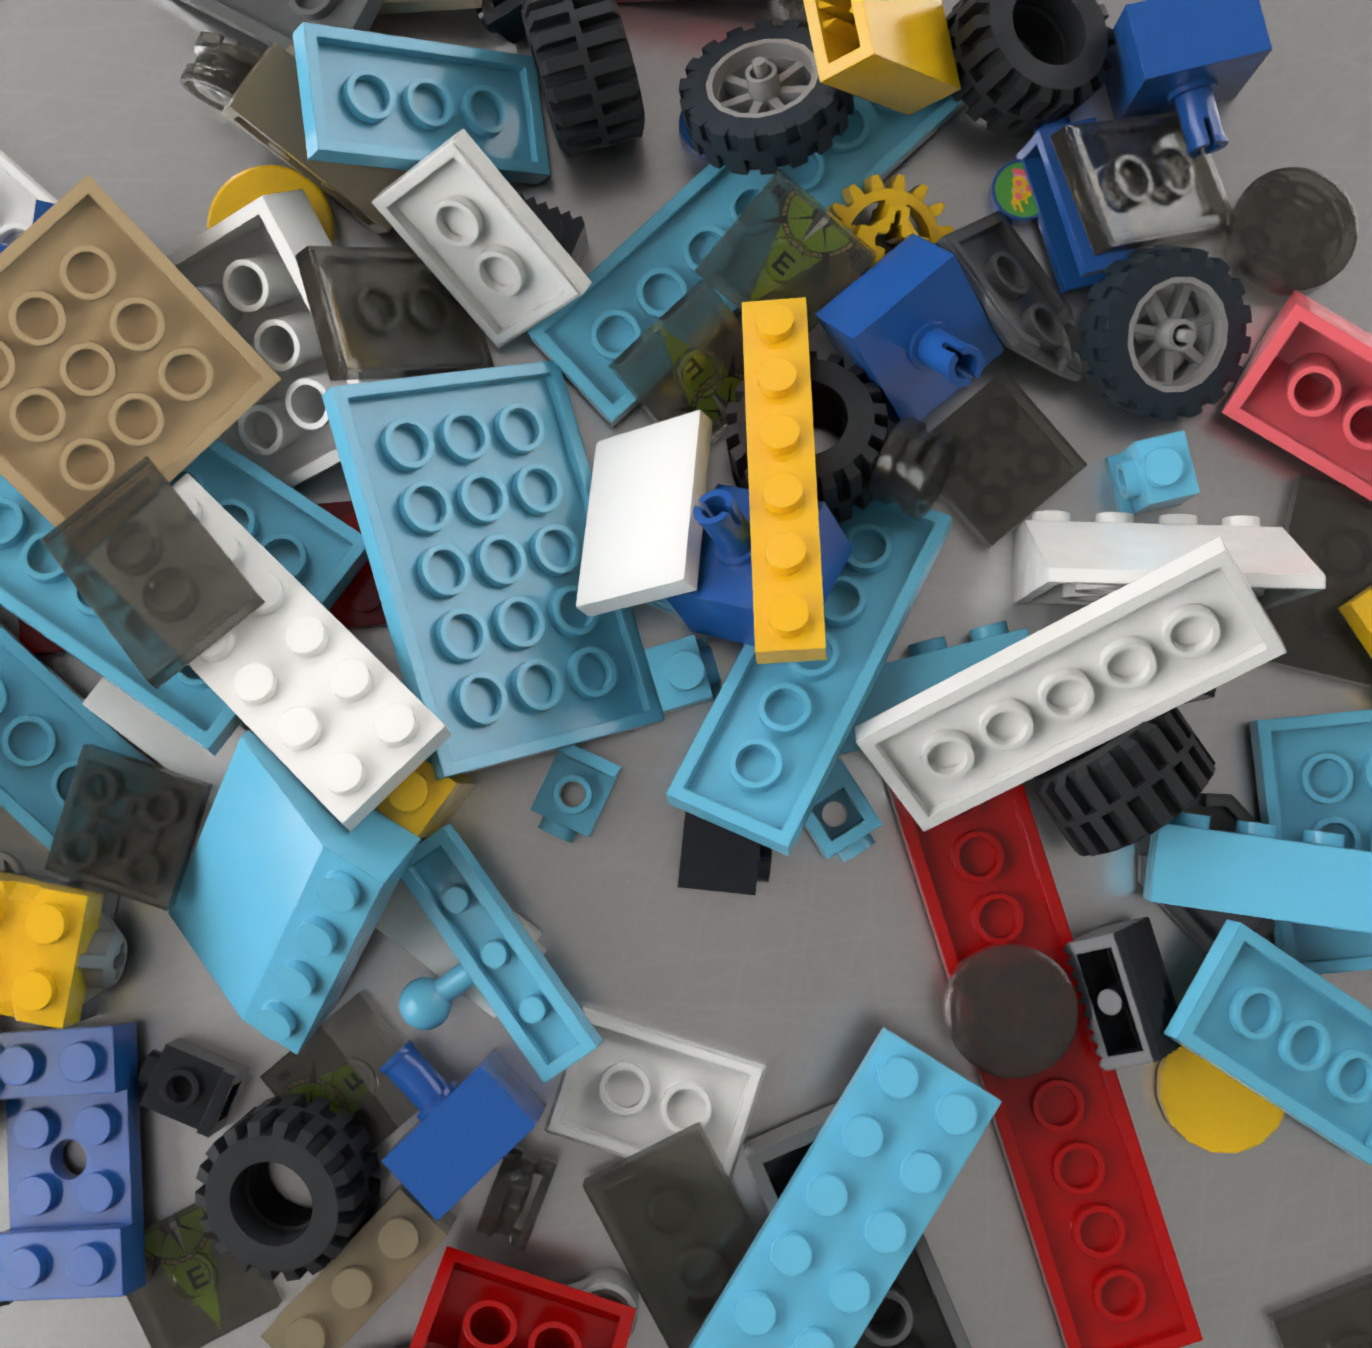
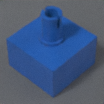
[1105,0,1272,158]
[815,233,1004,432]
[666,484,853,646]
[379,1040,547,1221]

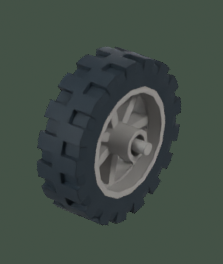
[679,20,854,175]
[1078,245,1252,421]

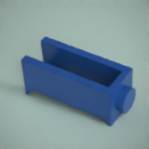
[1016,116,1136,295]

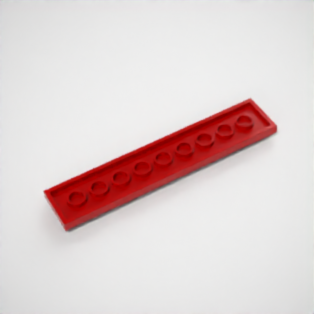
[884,780,1203,1348]

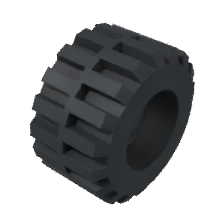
[521,0,645,157]
[946,0,1115,138]
[724,351,889,524]
[1030,707,1216,856]
[195,1093,381,1281]

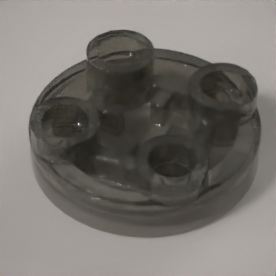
[1225,167,1358,296]
[943,943,1078,1078]

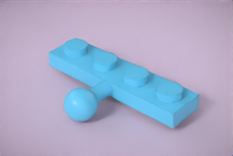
[399,823,603,1084]

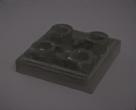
[907,369,1088,549]
[44,744,213,911]

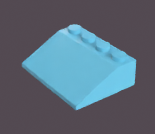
[168,730,421,1055]

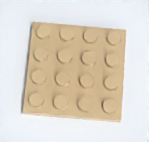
[0,174,281,558]

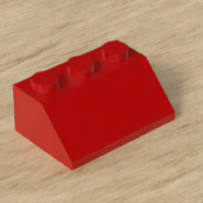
[409,1246,636,1348]

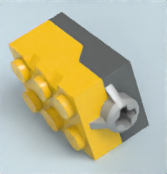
[0,870,127,1029]

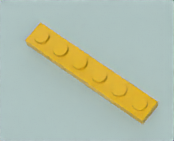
[741,297,827,664]

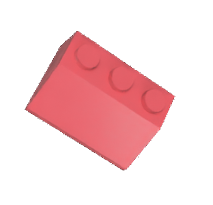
[1222,290,1372,501]

